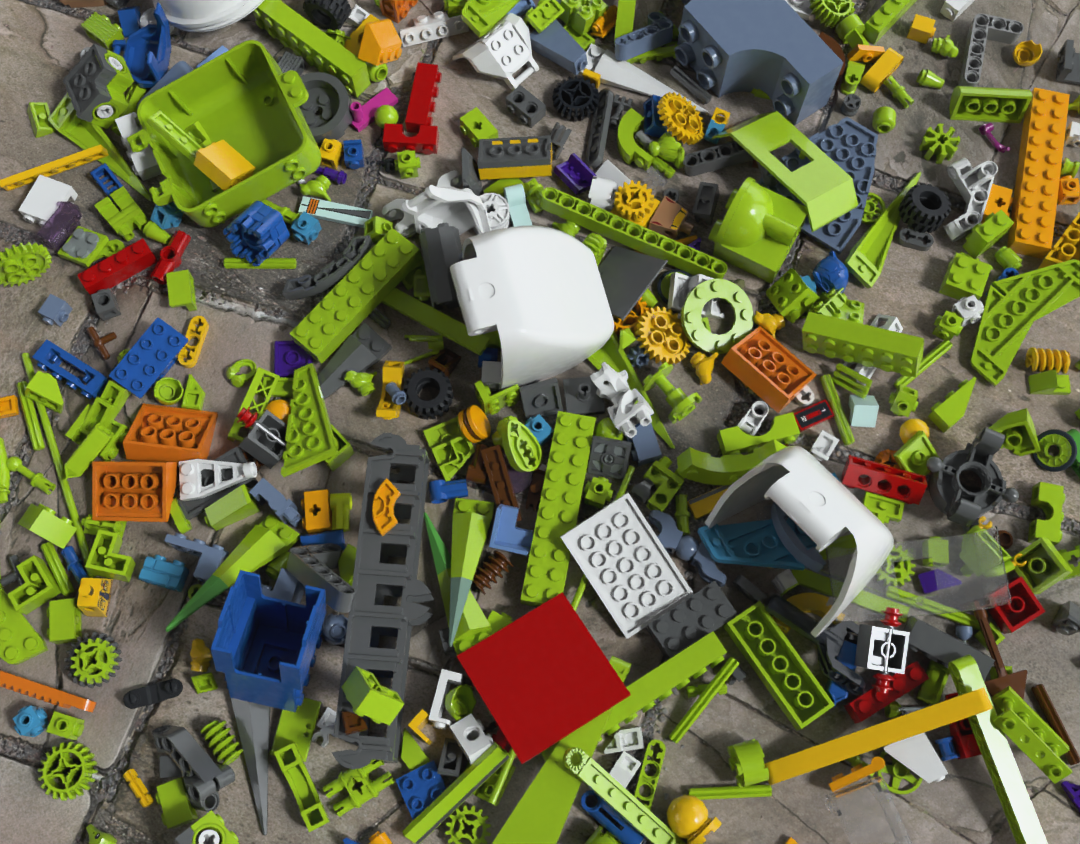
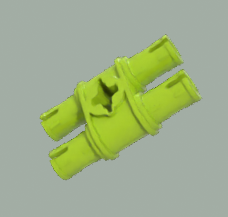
[323,759,395,817]

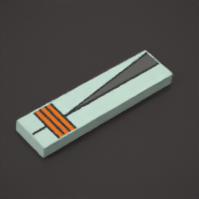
[298,196,373,228]

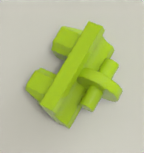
[522,178,544,213]

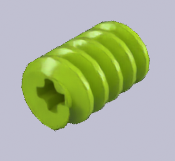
[200,720,244,765]

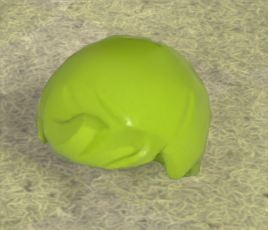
[444,684,476,722]

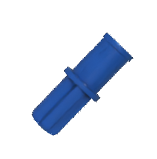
[61,546,88,584]

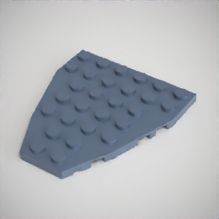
[758,117,878,255]

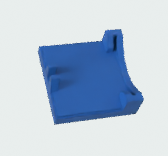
[395,760,447,820]

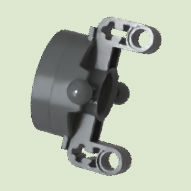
[926,427,1019,527]

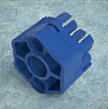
[223,201,290,266]

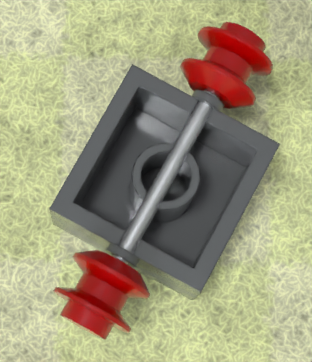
[236,407,287,469]
[854,607,910,693]

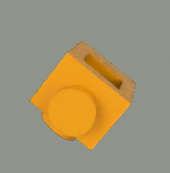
[1057,175,1080,205]

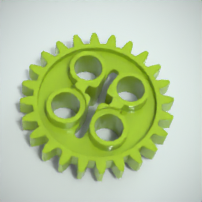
[0,242,52,287]

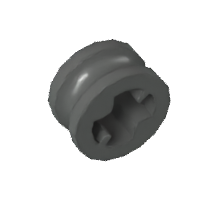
[663,188,679,203]

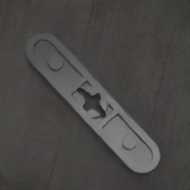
[586,88,614,168]

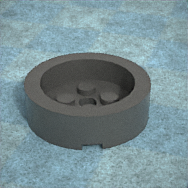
[299,72,353,146]

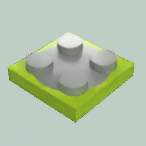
[57,226,109,268]

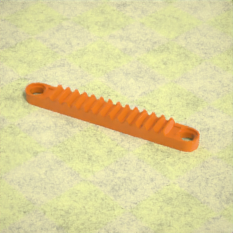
[0,670,97,713]

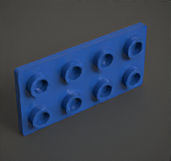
[109,318,188,399]

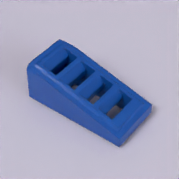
[90,163,123,202]

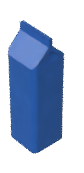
[824,640,857,708]

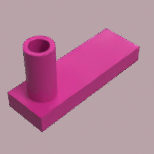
[350,87,399,132]

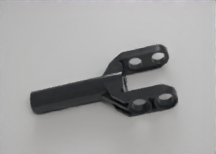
[764,593,866,695]

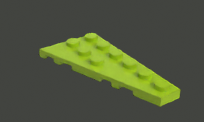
[280,363,339,477]

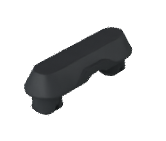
[123,679,183,709]

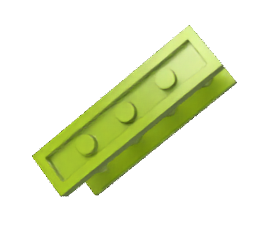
[992,686,1072,784]

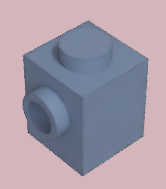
[38,294,73,327]

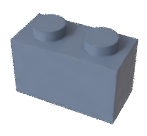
[625,423,662,466]

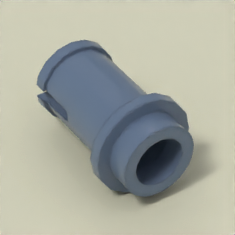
[385,382,406,405]

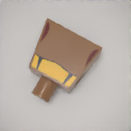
[648,196,694,239]

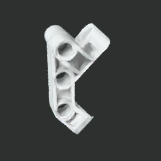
[943,158,998,242]

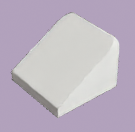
[345,4,370,27]

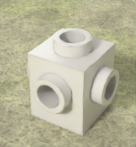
[951,295,984,327]

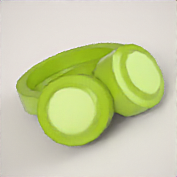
[226,359,257,388]

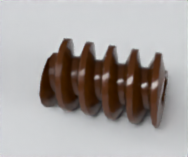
[472,550,513,595]

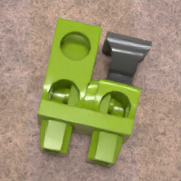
[631,456,685,512]

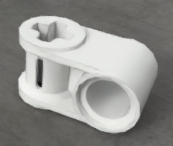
[737,401,769,436]

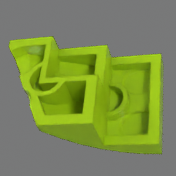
[422,417,475,482]

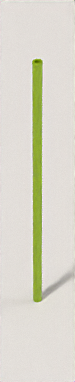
[21,353,97,578]

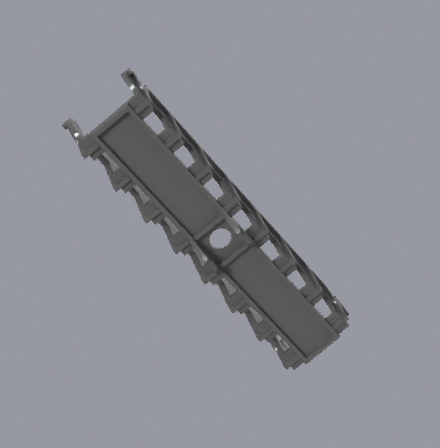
[332,433,435,770]

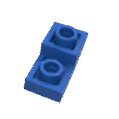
[300,529,346,550]

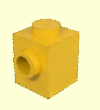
[906,14,936,44]
[320,138,344,170]

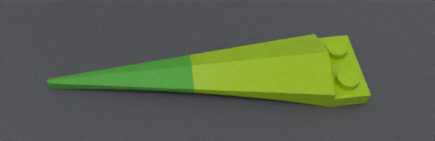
[424,512,493,664]
[166,514,300,632]

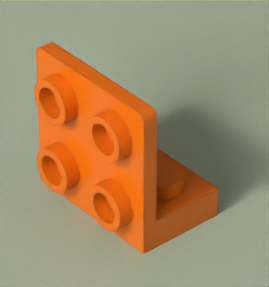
[379,0,418,23]

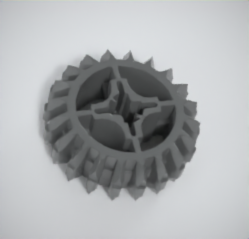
[64,632,123,688]

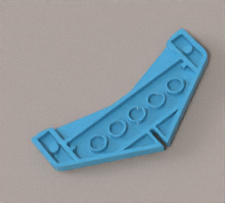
[697,472,840,571]

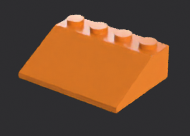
[721,326,817,413]
[123,403,218,466]
[92,461,177,522]

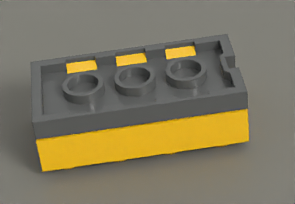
[477,135,553,180]

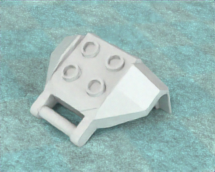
[452,13,539,91]
[402,185,491,235]

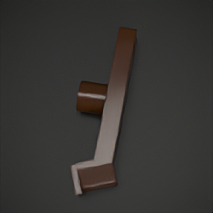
[526,463,547,512]

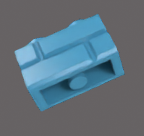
[139,555,189,593]

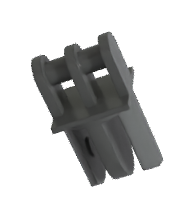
[550,122,572,160]

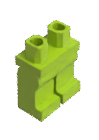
[94,186,148,241]

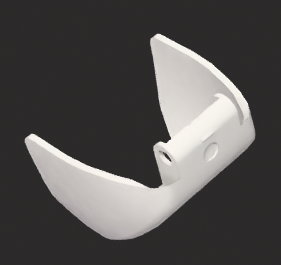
[450,225,614,391]
[705,446,894,638]

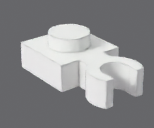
[312,707,337,748]

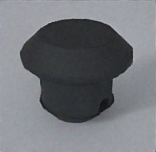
[381,158,396,173]

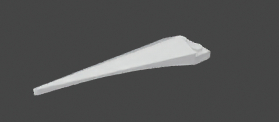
[578,43,709,115]

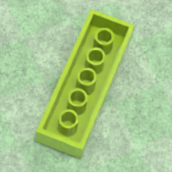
[802,312,924,377]
[724,601,835,731]

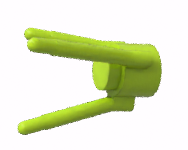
[404,335,444,365]

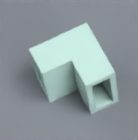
[848,395,879,428]

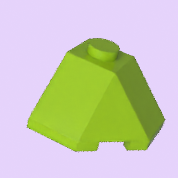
[989,408,1040,456]

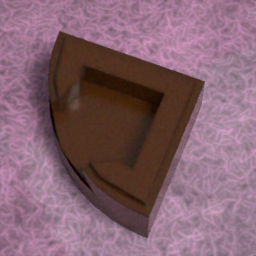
[342,711,368,735]

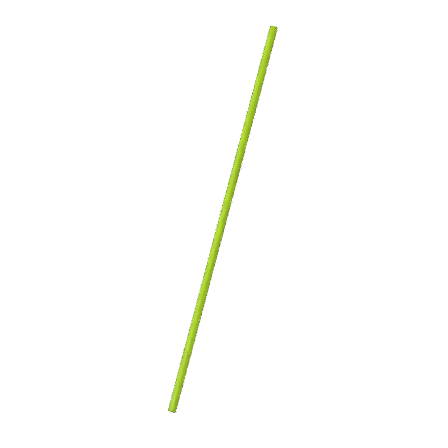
[488,465,635,805]

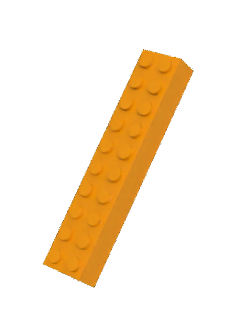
[1007,87,1070,259]

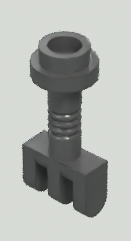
[609,94,633,130]

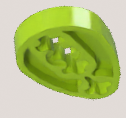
[501,419,542,472]

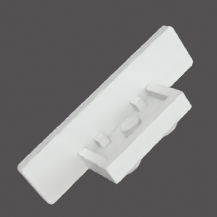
[399,11,469,47]

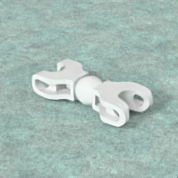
[382,170,475,238]

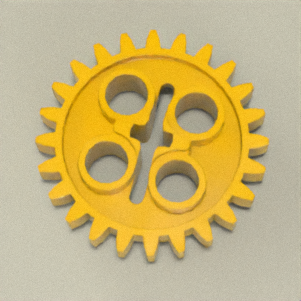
[657,92,706,145]
[635,306,692,364]

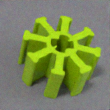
[919,124,960,164]

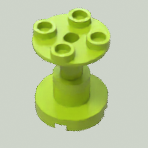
[643,362,702,424]

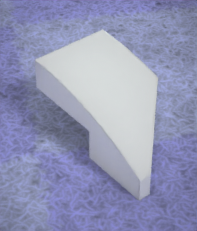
[604,727,645,754]

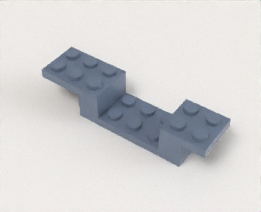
[164,533,306,604]

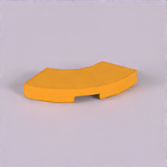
[372,478,401,537]

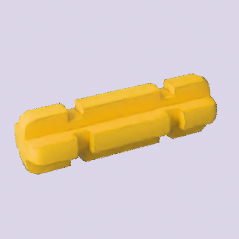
[123,769,154,808]

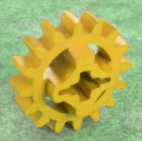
[614,180,654,220]

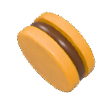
[458,405,491,443]

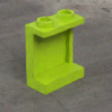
[65,404,129,461]

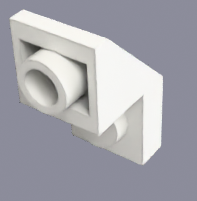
[609,751,641,789]

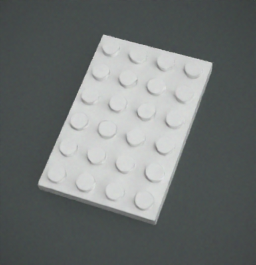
[560,492,694,639]

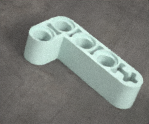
[504,183,532,227]

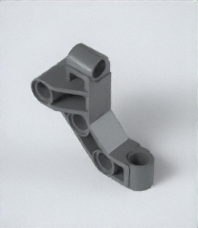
[152,725,235,812]

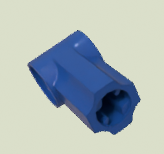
[428,479,468,504]

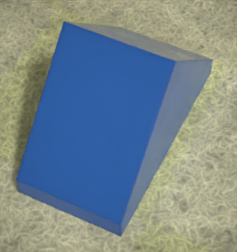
[117,6,141,38]

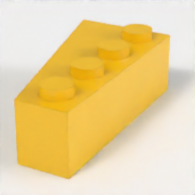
[1038,212,1080,269]

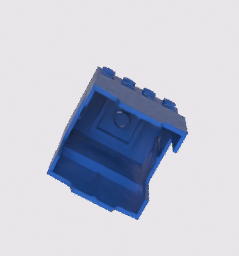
[211,570,326,712]

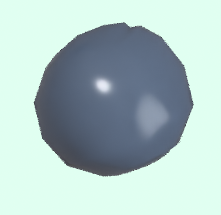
[322,613,348,645]

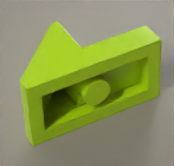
[1028,370,1071,395]

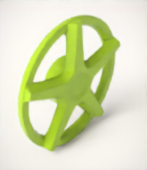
[877,750,923,795]

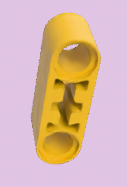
[860,48,904,93]

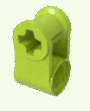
[840,60,865,95]

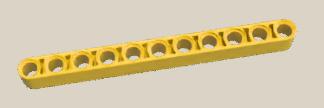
[764,687,993,785]

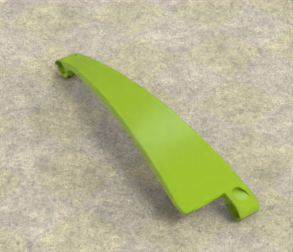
[492,656,632,844]

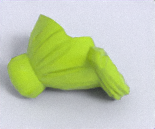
[649,132,685,169]

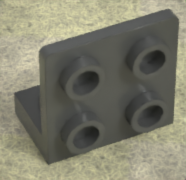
[1056,39,1080,85]

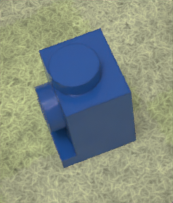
[343,139,364,169]

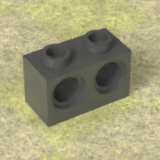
[506,85,546,128]

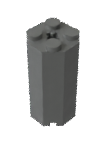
[419,223,463,310]

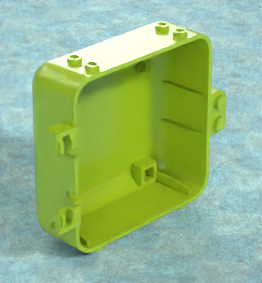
[127,40,321,228]

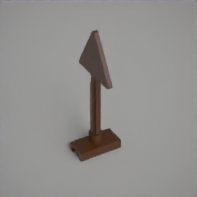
[959,596,1028,699]

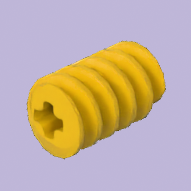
[1025,347,1070,374]

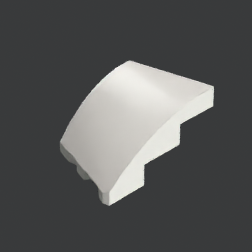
[667,272,724,319]

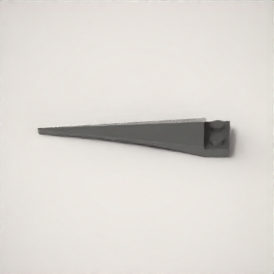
[318,322,392,400]
[231,698,271,836]

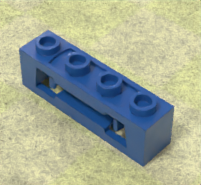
[33,339,109,400]

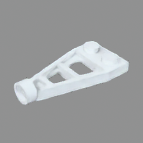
[179,459,257,501]

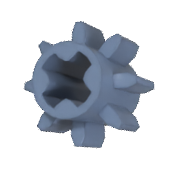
[627,344,650,369]

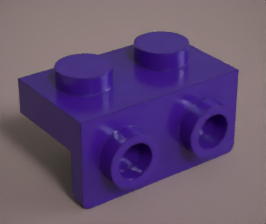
[553,153,596,195]

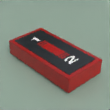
[793,399,835,432]

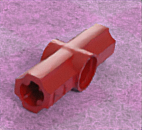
[150,230,191,285]

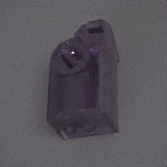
[37,201,82,252]

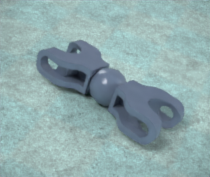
[649,510,727,587]

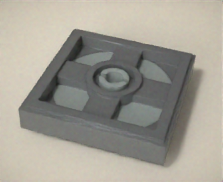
[586,435,632,479]

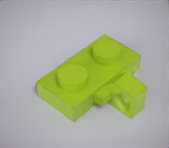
[862,492,905,524]

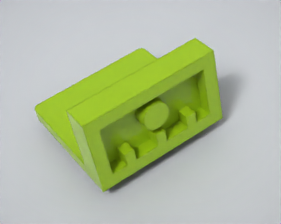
[523,0,565,34]
[474,380,520,415]

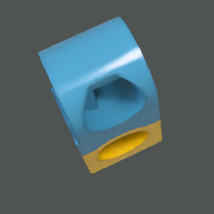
[704,107,731,144]

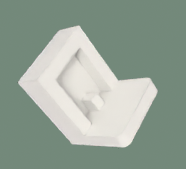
[810,430,840,461]

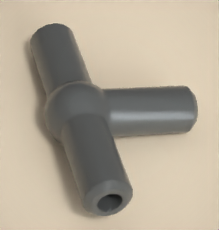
[0,555,25,586]

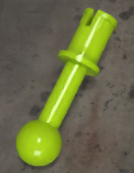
[6,456,56,495]

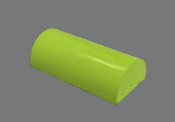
[949,86,1033,123]

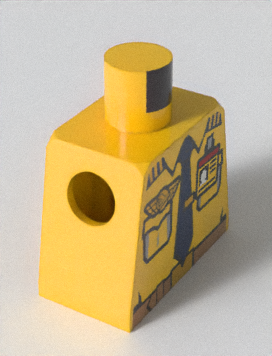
[77,578,113,617]

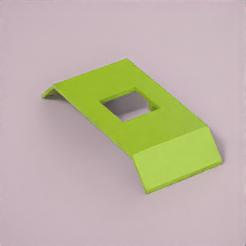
[712,111,858,232]

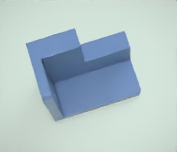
[489,504,534,556]

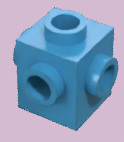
[150,202,184,229]
[291,211,322,245]
[12,705,50,737]

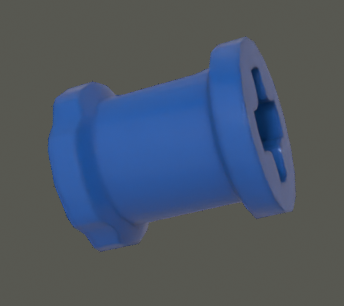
[935,736,960,761]

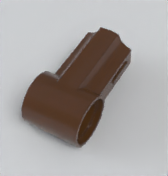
[466,444,489,485]

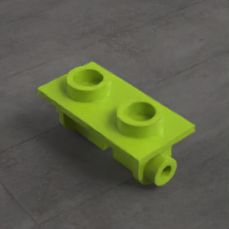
[323,29,351,47]
[81,514,127,539]

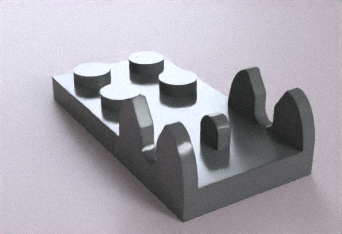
[174,446,258,520]

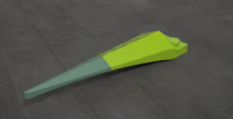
[449,498,495,647]

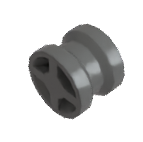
[840,94,861,117]

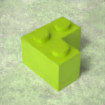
[17,503,77,549]
[85,529,136,582]
[7,555,62,615]
[341,666,404,726]

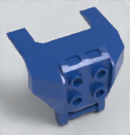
[112,3,172,88]

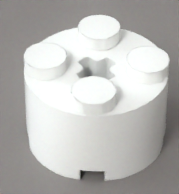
[587,176,618,212]

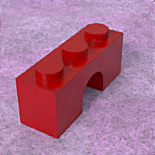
[383,123,439,155]

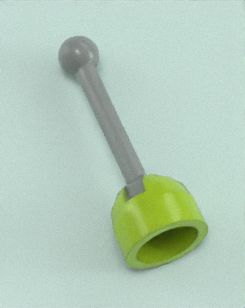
[884,701,932,718]

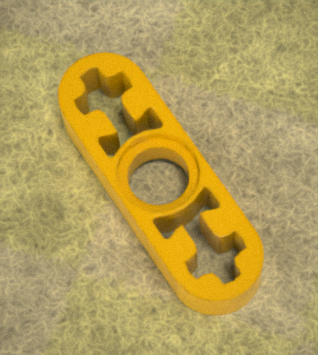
[178,316,209,368]

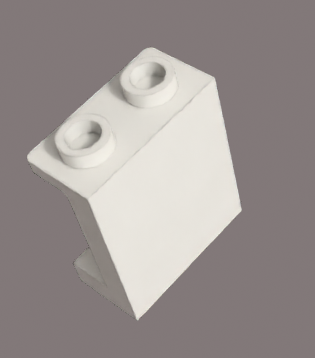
[18,175,78,230]
[428,669,464,730]

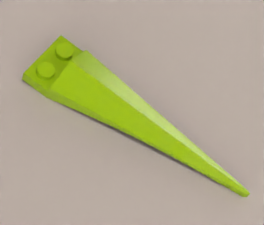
[48,92,154,202]
[843,172,921,289]
[587,331,675,449]

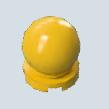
[667,794,722,844]

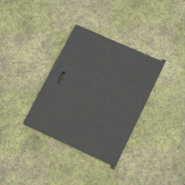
[598,246,668,321]

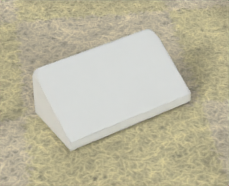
[595,159,631,195]

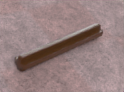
[1031,684,1080,765]

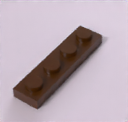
[481,445,522,521]

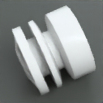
[473,193,510,235]

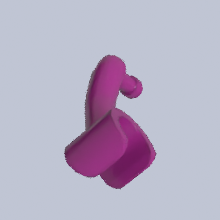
[979,123,1010,153]

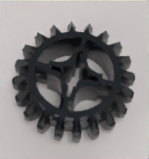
[552,76,599,122]

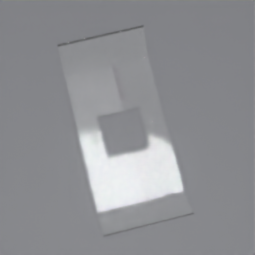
[826,526,1011,622]

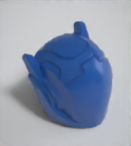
[812,250,849,293]

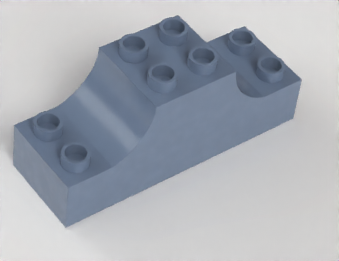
[675,0,844,125]

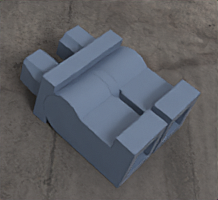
[249,478,302,528]

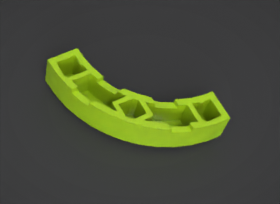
[677,439,787,485]

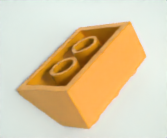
[358,19,402,66]

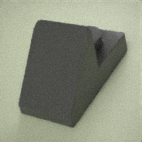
[437,738,464,777]

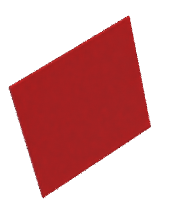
[457,592,631,764]

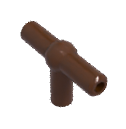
[87,327,117,360]

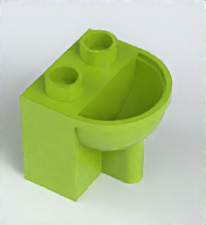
[708,177,808,284]

